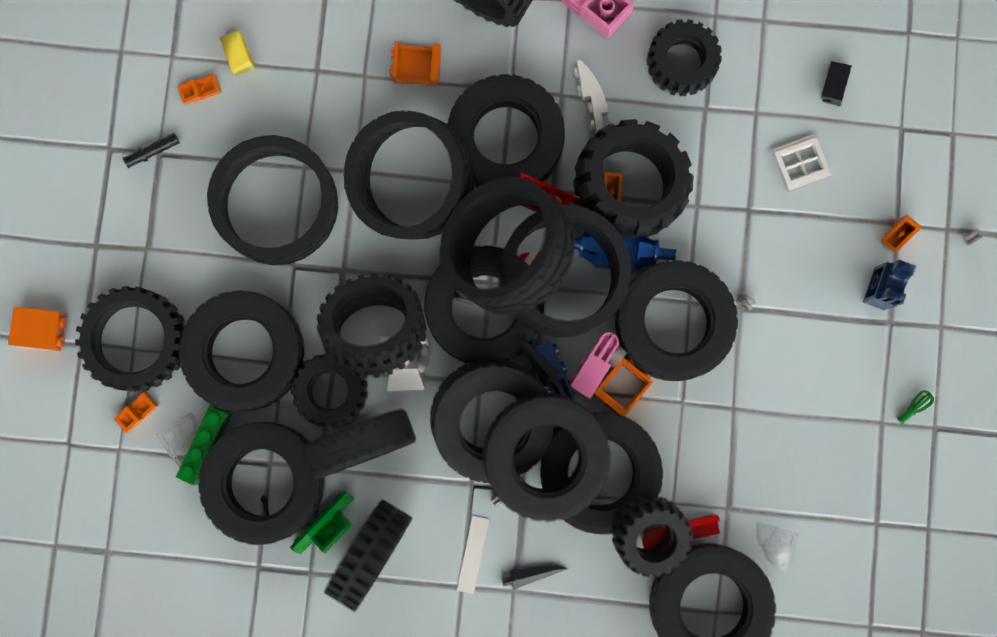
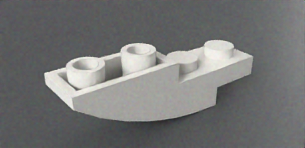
[573,60,609,135]

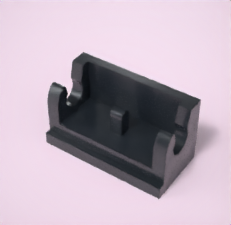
[821,61,852,107]

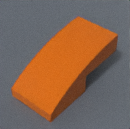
[177,74,222,104]
[114,391,159,433]

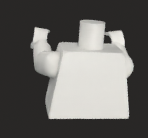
[380,335,430,391]

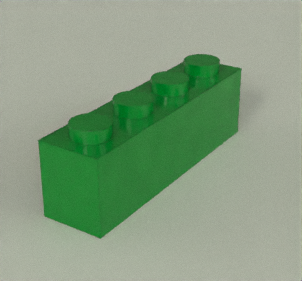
[176,406,232,485]

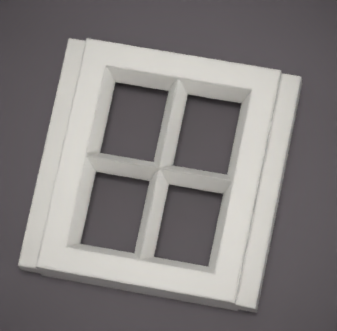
[772,134,831,191]

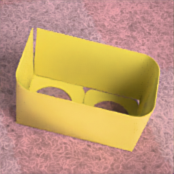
[219,30,255,76]

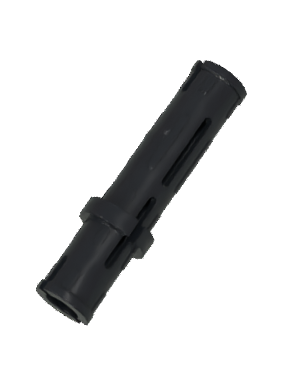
[123,133,180,169]

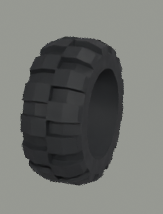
[573,119,694,239]

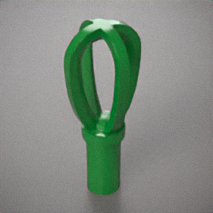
[897,390,934,424]

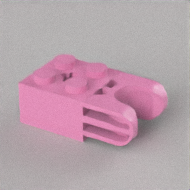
[561,0,634,40]
[568,332,619,400]

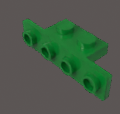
[290,491,355,554]

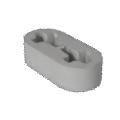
[608,346,627,370]

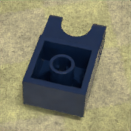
[863,260,916,310]
[534,340,574,400]

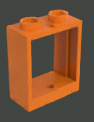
[593,357,653,416]

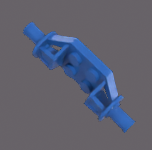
[573,231,677,271]

